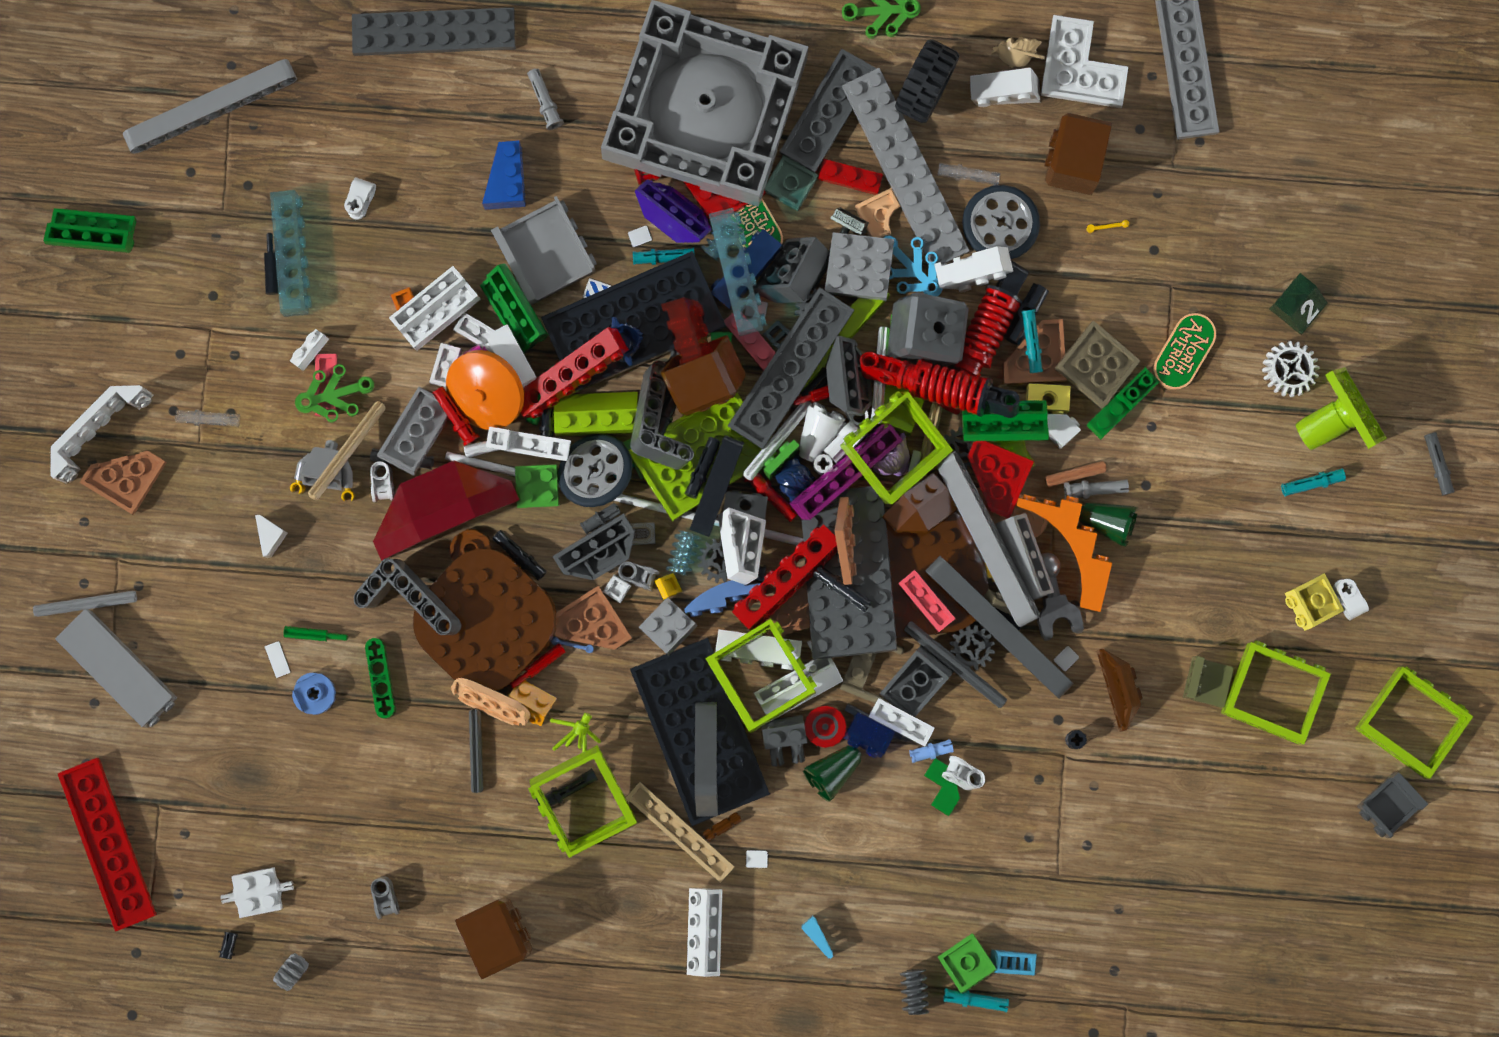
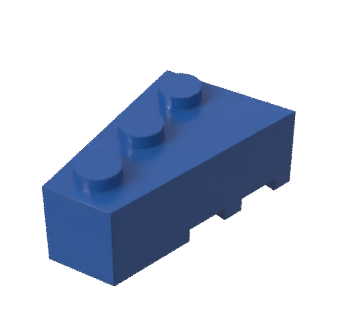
[482,140,526,210]

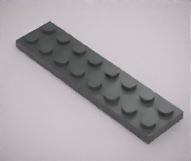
[352,7,516,56]
[728,287,854,449]

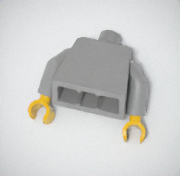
[290,440,355,501]

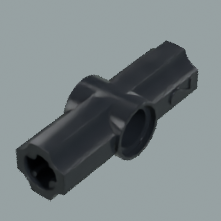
[1003,283,1049,346]

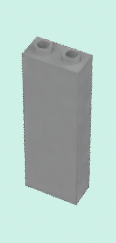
[55,609,177,728]

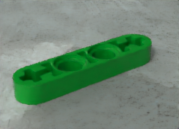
[365,638,396,719]

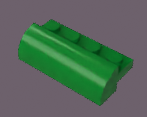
[43,208,137,253]
[480,264,548,354]
[962,400,1049,441]

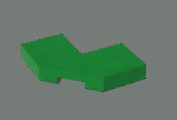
[924,759,960,816]

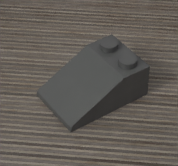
[880,645,954,717]

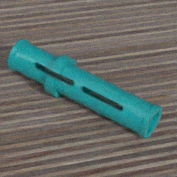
[633,248,695,265]
[1022,310,1043,373]
[1281,468,1346,497]
[943,988,1009,1013]

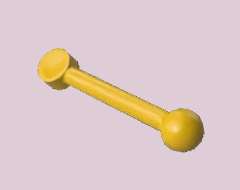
[1086,220,1129,233]

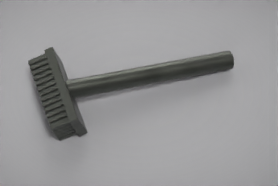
[811,207,869,291]

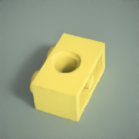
[1026,383,1071,415]

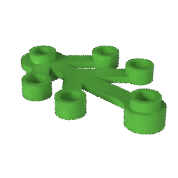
[842,0,921,39]
[295,364,374,423]

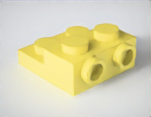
[1285,573,1344,631]

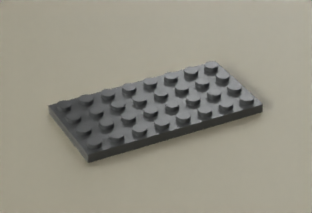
[802,486,897,659]

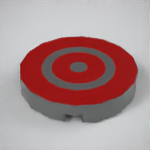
[804,706,846,748]

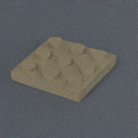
[1054,321,1140,409]

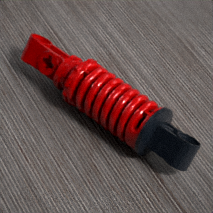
[938,260,1029,415]
[860,352,1020,418]

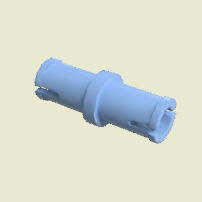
[909,739,954,763]

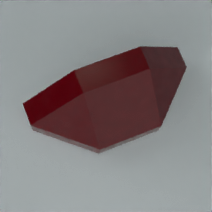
[373,460,519,561]

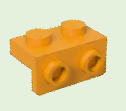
[508,681,557,726]

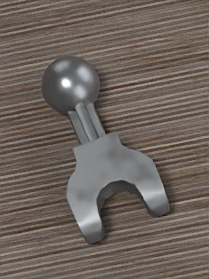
[1037,553,1084,641]

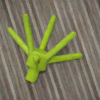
[550,713,601,764]

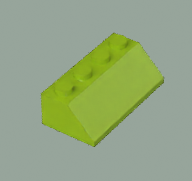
[554,392,638,437]

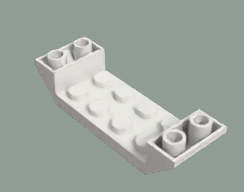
[51,385,154,484]

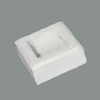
[603,575,631,603]

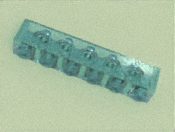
[270,190,312,317]
[709,208,767,336]

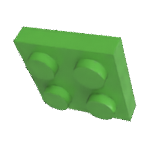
[764,440,800,480]
[515,464,559,508]
[938,933,997,994]

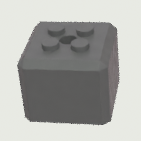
[887,292,969,368]

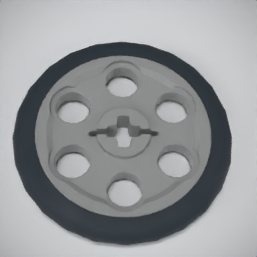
[962,185,1040,259]
[558,434,633,507]

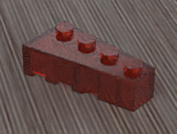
[661,297,713,365]

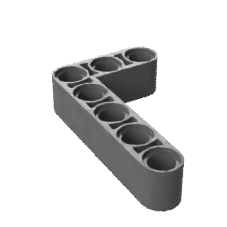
[630,360,694,470]
[353,558,461,635]
[695,702,718,817]

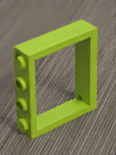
[840,391,953,504]
[705,619,817,733]
[1221,640,1331,745]
[1355,666,1473,779]
[528,745,637,858]

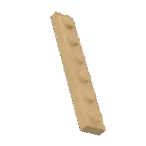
[626,782,735,883]

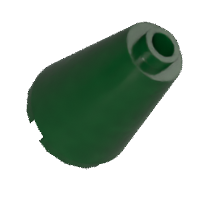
[1079,503,1138,547]
[803,745,862,802]

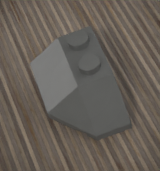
[826,336,873,416]
[553,514,635,580]

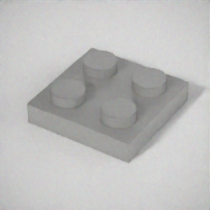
[639,598,697,656]

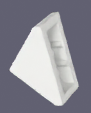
[255,515,288,558]

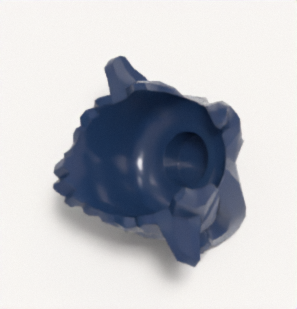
[604,317,643,366]
[775,454,816,502]

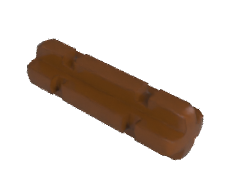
[703,812,742,841]

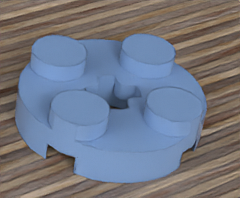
[292,673,336,715]

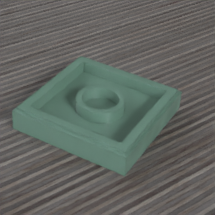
[765,155,819,211]

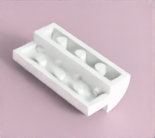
[389,266,481,351]

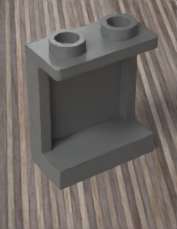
[1357,772,1428,838]

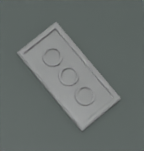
[377,387,449,475]

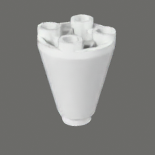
[799,402,846,462]

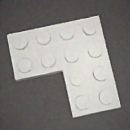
[1041,15,1128,108]

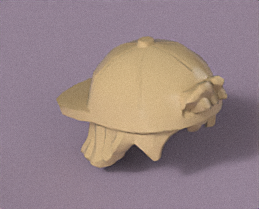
[991,37,1045,68]

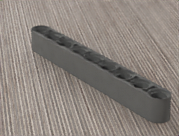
[925,556,1073,699]

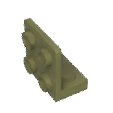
[1182,656,1233,708]

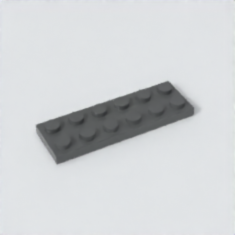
[780,49,877,173]

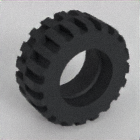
[895,39,960,123]

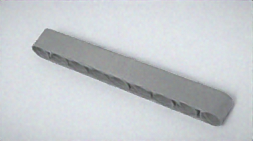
[123,59,297,154]
[936,451,1040,627]

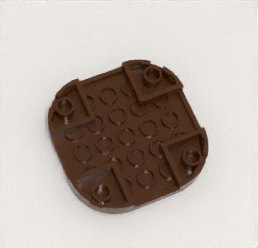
[886,511,989,639]
[413,549,557,691]

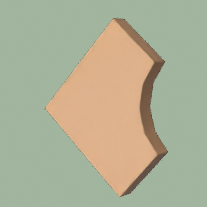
[854,188,900,238]

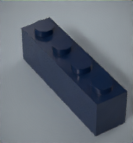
[711,229,784,310]

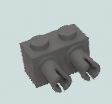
[762,715,807,767]

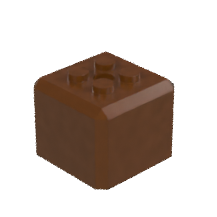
[1044,113,1112,195]
[661,335,746,416]
[455,897,533,979]

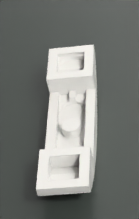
[486,427,571,461]

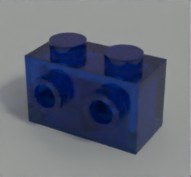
[844,712,895,758]

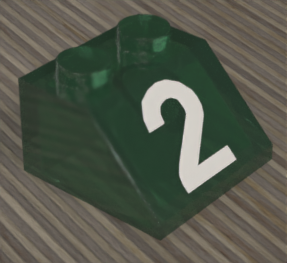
[1269,273,1327,335]

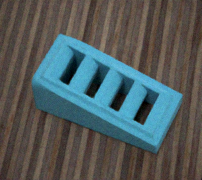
[801,915,833,959]
[990,949,1037,976]

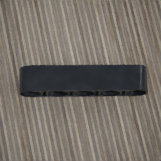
[690,435,744,537]

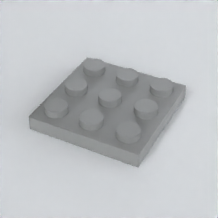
[825,232,894,301]

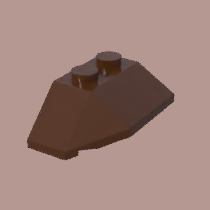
[882,472,958,533]
[1096,649,1143,732]

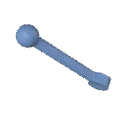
[551,637,594,653]

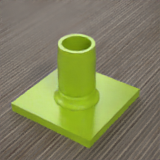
[1295,367,1387,450]

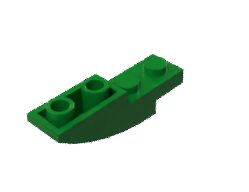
[1086,367,1160,440]

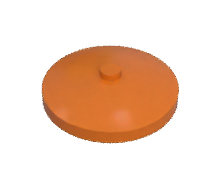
[446,350,524,430]

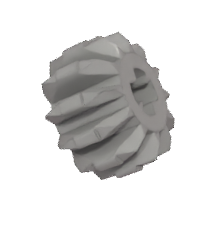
[273,953,309,991]

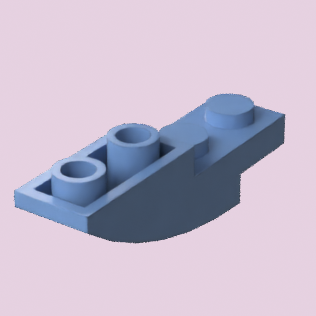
[684,580,761,617]

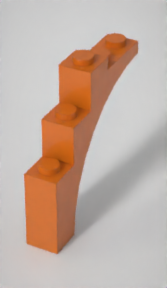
[1017,494,1112,612]

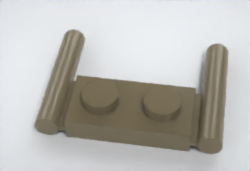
[840,645,905,703]

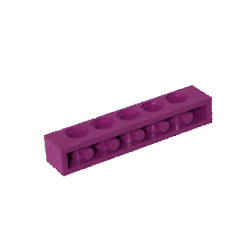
[790,424,903,520]

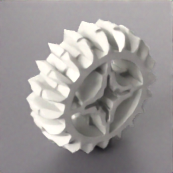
[1262,341,1320,397]

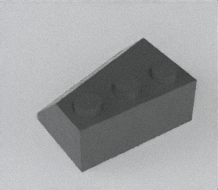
[748,237,830,303]

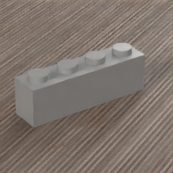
[995,513,1054,600]

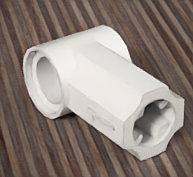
[824,421,866,463]

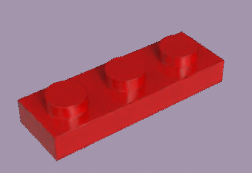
[818,159,883,195]

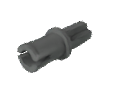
[580,503,621,534]

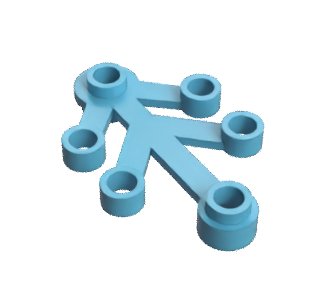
[884,236,943,296]

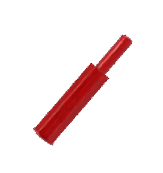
[793,386,829,406]
[510,643,566,688]

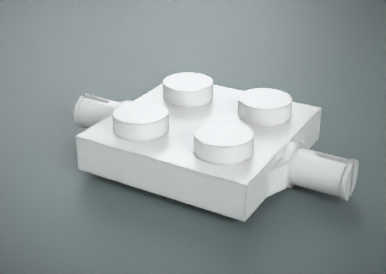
[221,867,294,918]

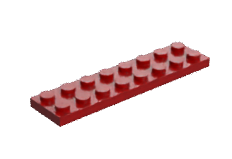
[57,758,157,932]

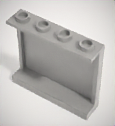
[491,196,597,305]

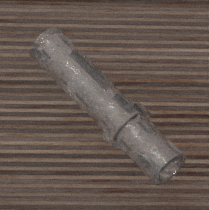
[937,162,1000,185]
[175,409,240,427]

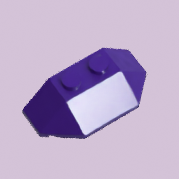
[635,179,711,243]

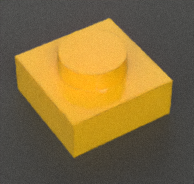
[655,573,683,600]

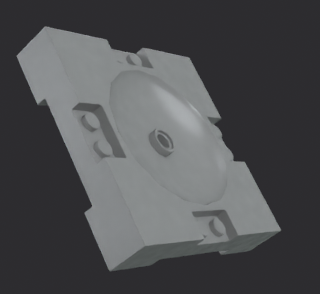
[601,0,808,207]

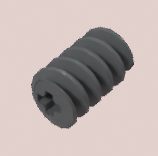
[900,969,929,1015]

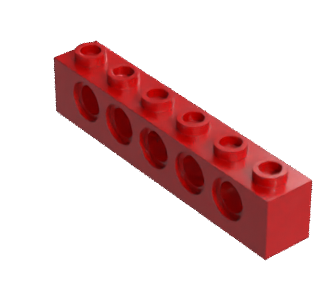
[521,327,628,419]
[732,524,838,631]

